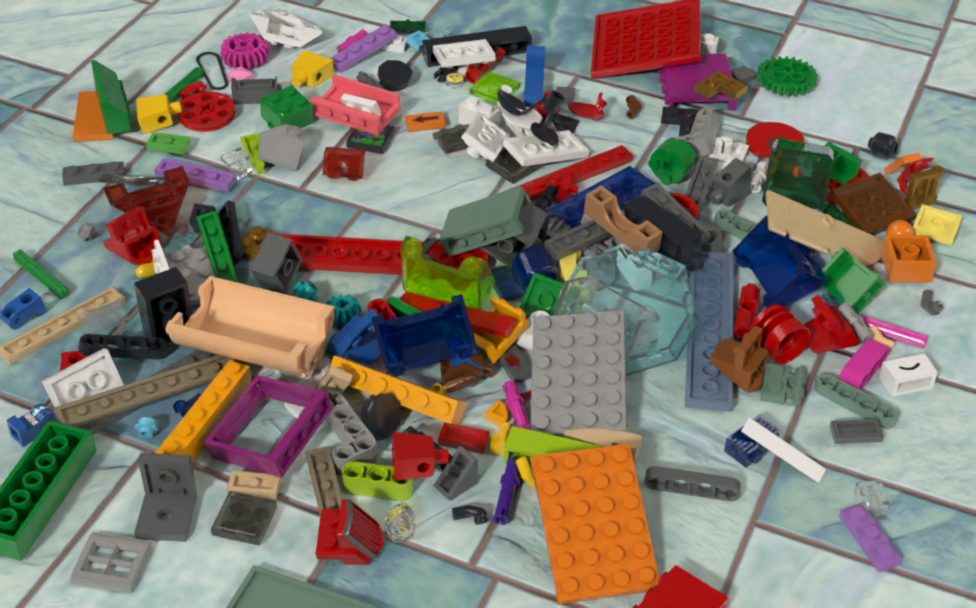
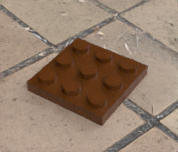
[830,173,916,236]

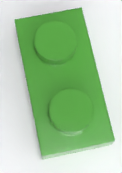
[146,132,191,154]

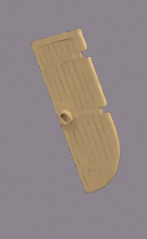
[766,190,884,266]

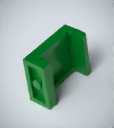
[814,248,886,314]

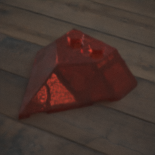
[103,166,190,237]

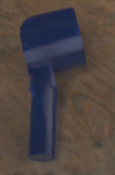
[173,393,201,417]

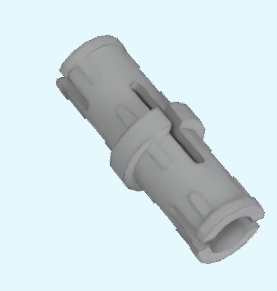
[838,303,875,343]

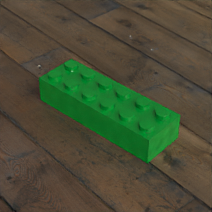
[0,420,97,561]

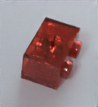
[322,146,366,181]

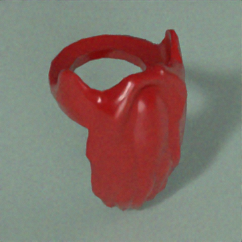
[567,92,607,120]

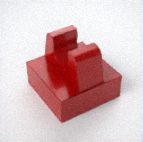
[555,175,579,205]

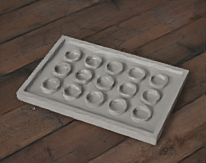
[531,310,627,438]

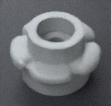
[77,221,95,241]

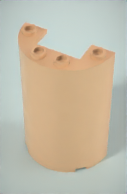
[166,276,334,377]

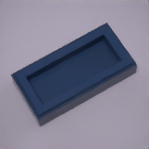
[487,265,523,302]

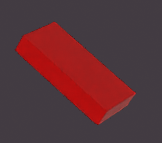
[438,422,490,454]

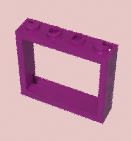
[204,375,333,478]

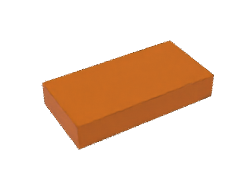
[883,152,922,175]

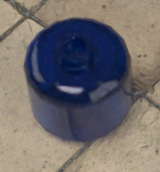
[511,246,558,291]

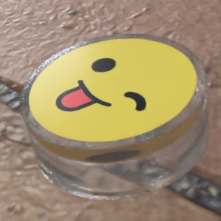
[446,73,464,89]

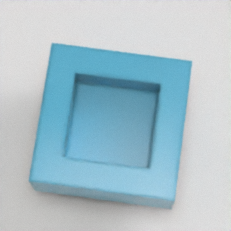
[406,30,429,51]

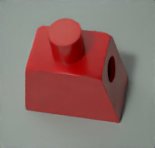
[391,432,449,480]

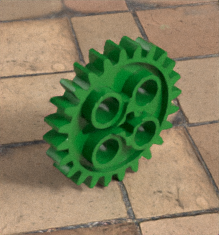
[757,56,818,97]

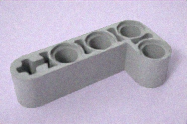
[675,106,720,159]
[325,390,377,476]

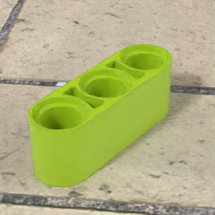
[342,462,413,501]

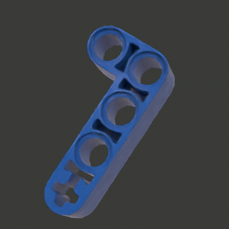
[523,45,545,107]

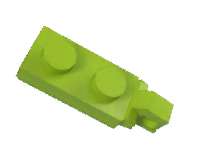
[240,133,268,174]

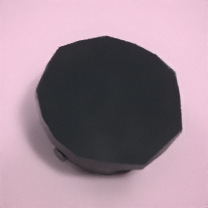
[377,60,413,91]
[360,393,402,439]

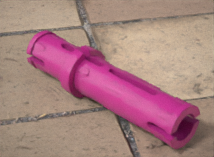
[502,381,532,430]

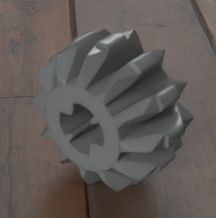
[537,217,571,245]

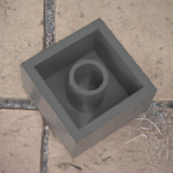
[250,232,303,294]

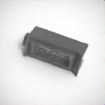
[231,77,282,105]

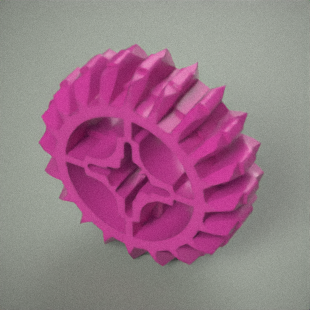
[220,32,270,70]

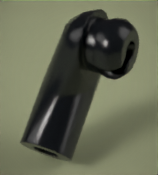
[451,505,488,525]

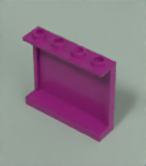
[657,53,738,111]

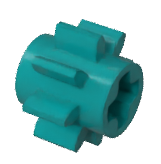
[292,280,319,302]

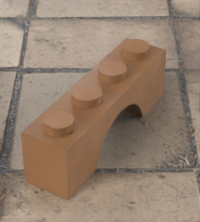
[584,185,663,260]

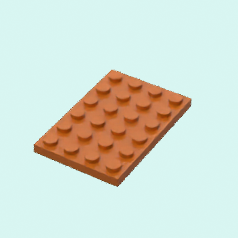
[530,444,659,605]

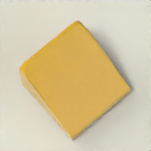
[488,422,510,456]

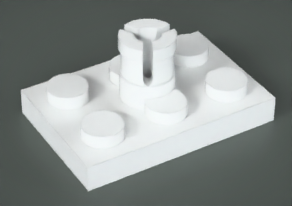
[433,39,495,76]
[461,112,510,162]
[704,137,749,176]
[42,348,124,407]

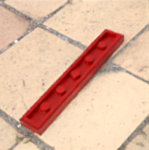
[399,292,517,338]

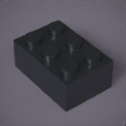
[134,267,192,342]

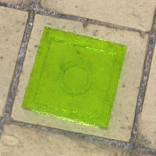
[469,71,520,104]

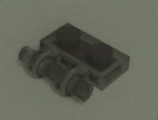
[432,124,469,154]

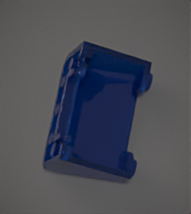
[732,215,828,308]
[371,294,477,377]

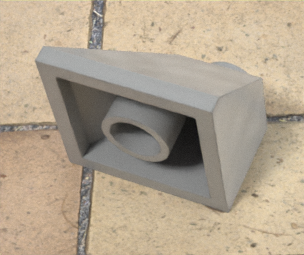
[258,124,304,171]

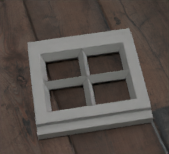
[70,532,152,593]

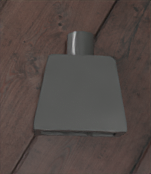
[708,158,751,207]

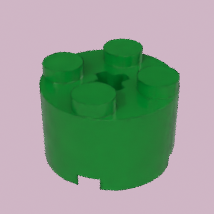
[648,138,696,185]

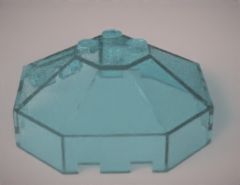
[558,246,700,376]

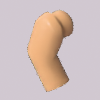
[868,326,894,351]

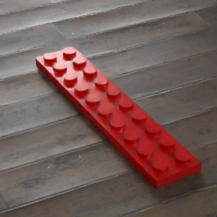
[280,234,489,280]

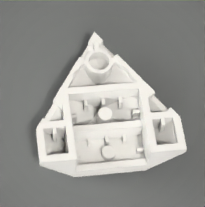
[249,8,322,49]

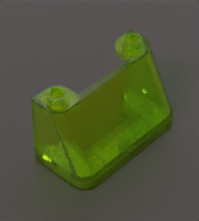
[401,235,496,310]

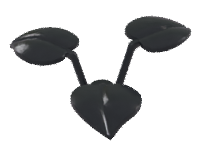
[497,88,579,147]

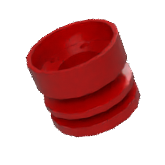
[749,304,811,365]

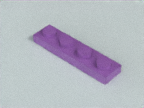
[330,24,397,73]
[154,158,236,192]

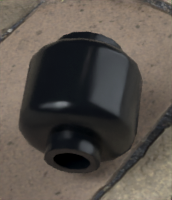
[868,132,899,160]

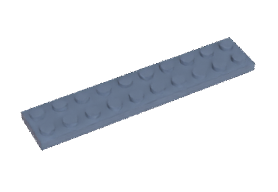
[685,251,734,412]

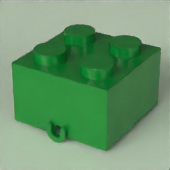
[260,85,314,129]

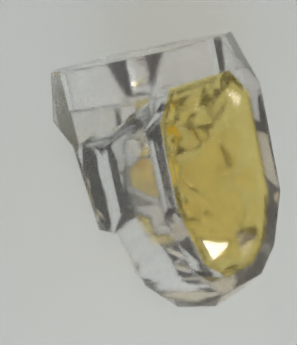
[384,502,416,543]

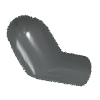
[920,289,943,315]

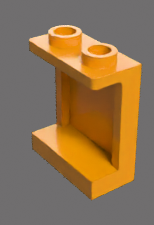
[456,296,529,364]

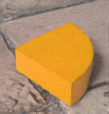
[485,400,508,427]

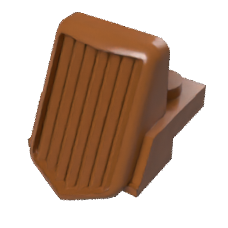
[710,326,768,393]

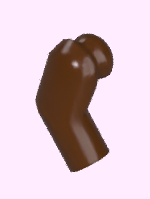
[626,95,642,119]

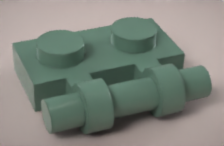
[760,363,806,405]

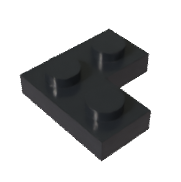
[661,106,699,137]

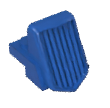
[325,309,387,366]

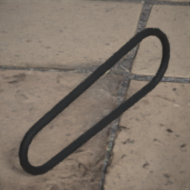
[196,52,228,90]

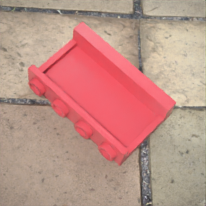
[310,74,401,136]

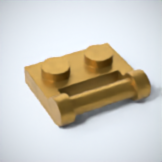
[905,165,944,210]

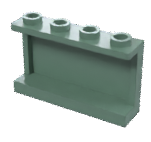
[439,186,531,257]

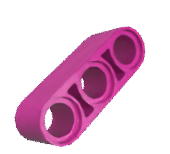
[839,338,890,390]

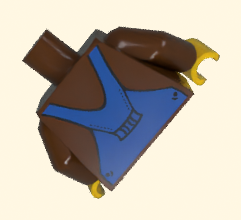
[430,336,494,394]

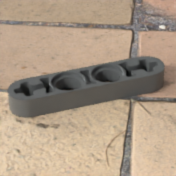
[644,466,741,501]

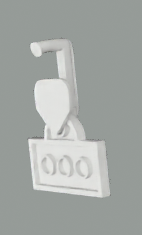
[497,85,589,166]

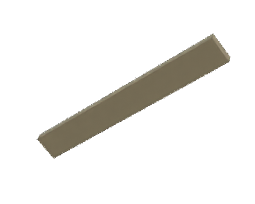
[53,355,236,427]

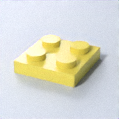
[912,204,963,245]

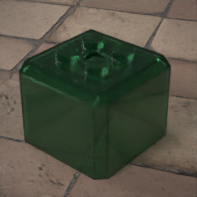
[762,139,834,212]

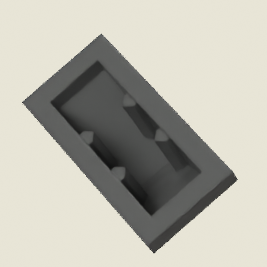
[433,446,478,501]

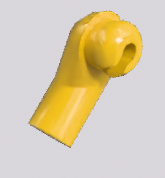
[135,259,156,278]
[515,457,536,489]

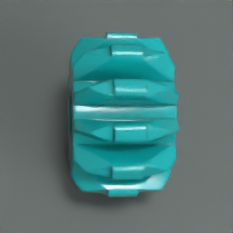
[326,294,362,329]

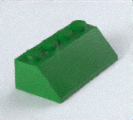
[91,60,133,135]

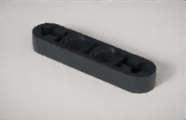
[78,334,170,360]

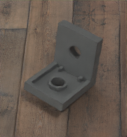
[134,453,197,542]

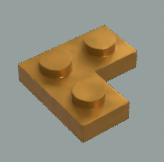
[694,71,748,100]

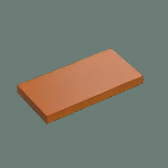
[73,91,114,142]

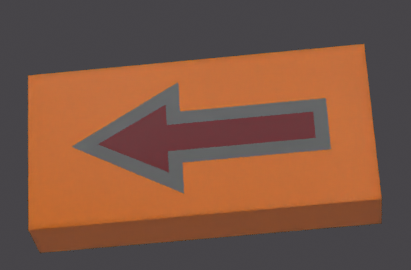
[405,111,446,132]

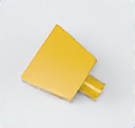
[291,50,334,88]
[137,94,183,134]

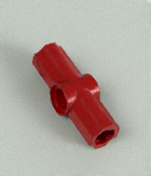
[733,283,760,341]

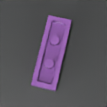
[838,503,902,572]

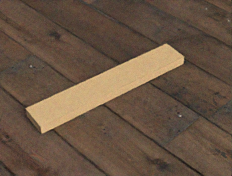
[0,286,126,365]

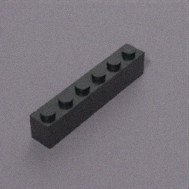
[422,26,532,67]

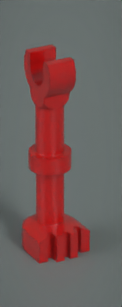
[465,47,506,84]

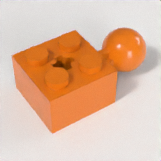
[881,220,937,283]

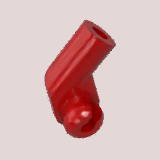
[179,81,207,100]

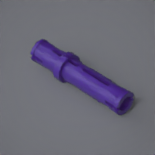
[493,457,520,525]

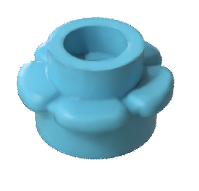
[135,417,159,438]

